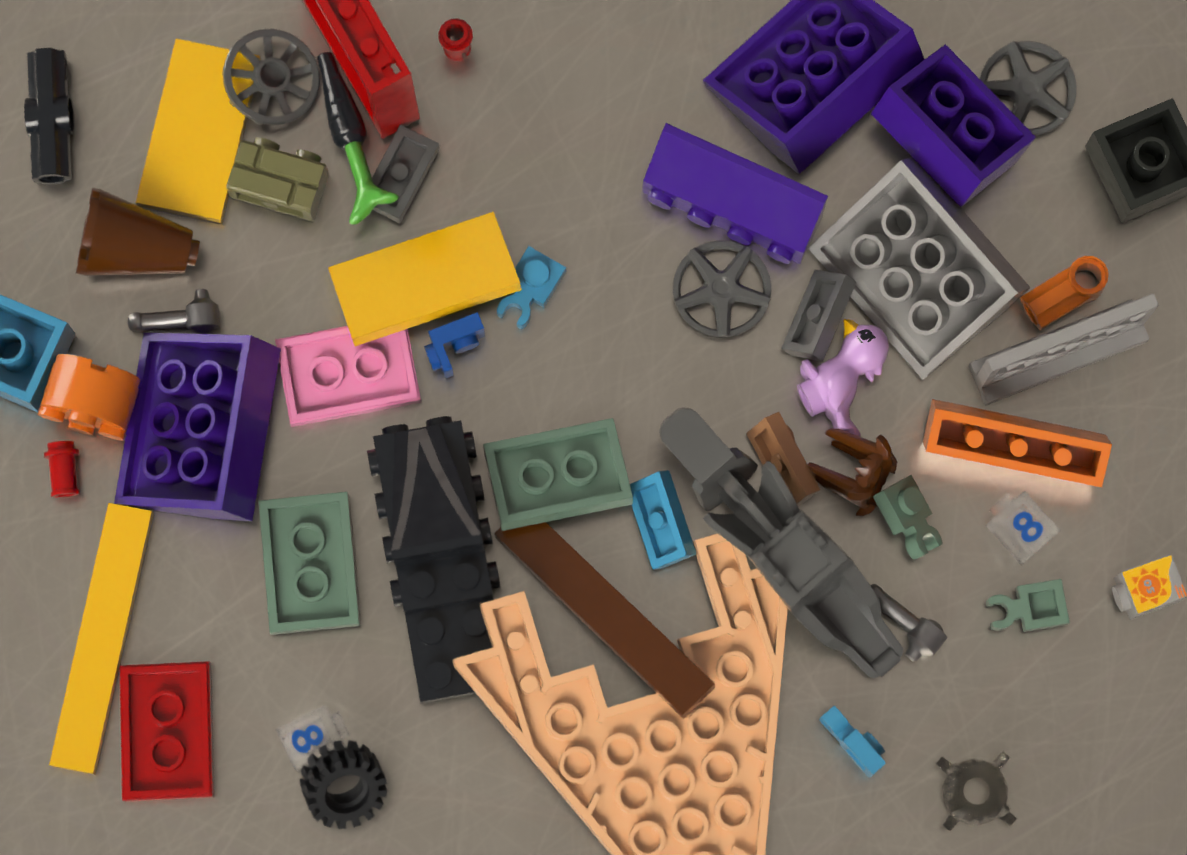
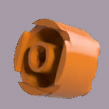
[37,354,140,441]

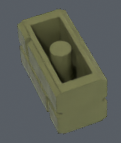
[226,137,329,222]

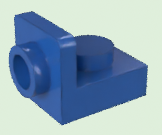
[424,312,485,379]

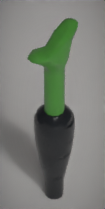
[317,52,399,225]

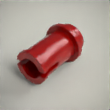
[438,18,473,61]
[44,441,80,498]

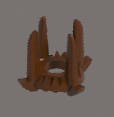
[808,428,897,516]

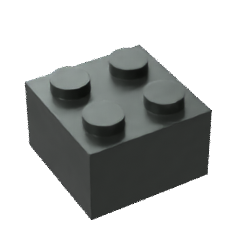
[1085,98,1187,223]

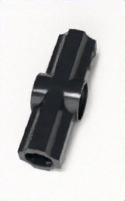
[24,48,74,185]

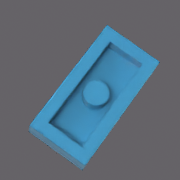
[630,470,697,570]

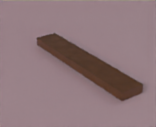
[494,522,716,719]

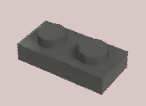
[372,125,440,223]
[781,270,856,361]

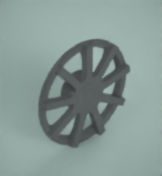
[222,29,320,125]

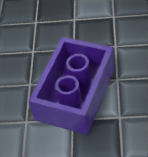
[871,44,1036,207]

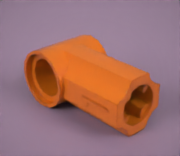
[1020,256,1108,330]

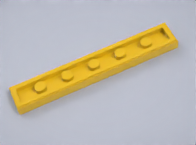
[49,503,154,775]

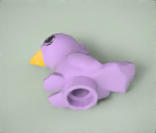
[797,319,889,437]

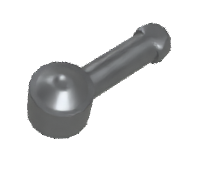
[127,289,219,334]
[870,584,947,662]

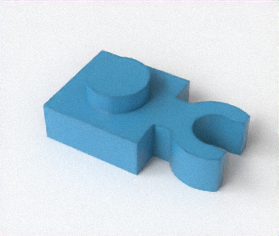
[497,246,566,330]
[819,706,886,778]

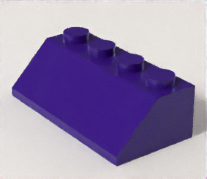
[642,123,828,264]

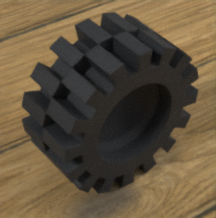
[300,740,388,829]

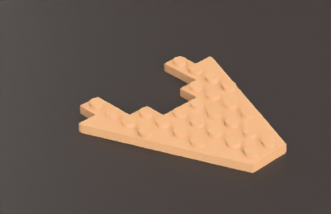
[452,533,788,855]

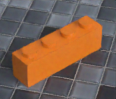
[923,399,1112,488]

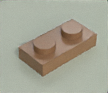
[746,412,821,506]

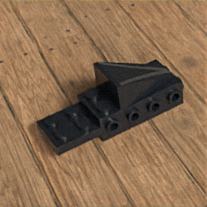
[367,416,501,704]

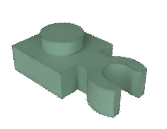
[873,475,943,560]
[986,579,1070,632]

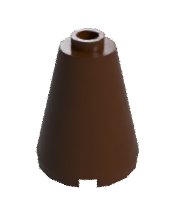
[75,188,200,276]

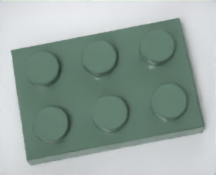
[483,418,633,531]
[259,492,360,635]

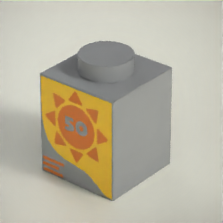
[1112,554,1187,620]

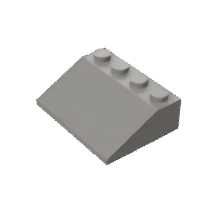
[808,158,1031,379]

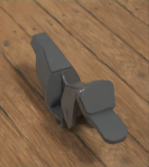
[659,407,903,678]

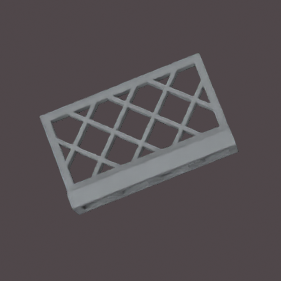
[968,293,1159,406]

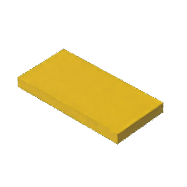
[135,38,261,224]
[328,211,522,346]

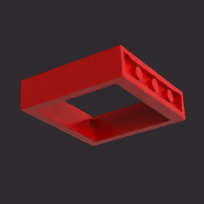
[303,0,420,139]

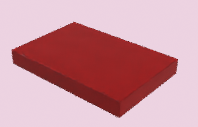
[120,661,214,802]

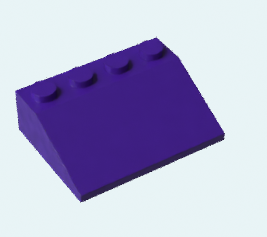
[703,0,925,174]
[114,333,281,521]

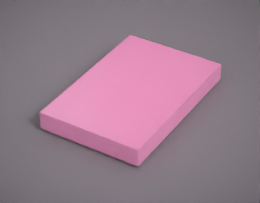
[275,326,422,427]

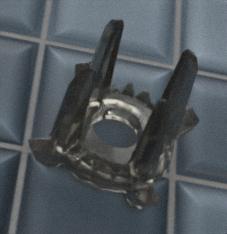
[936,752,1017,831]

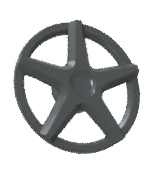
[980,41,1077,135]
[673,241,771,337]

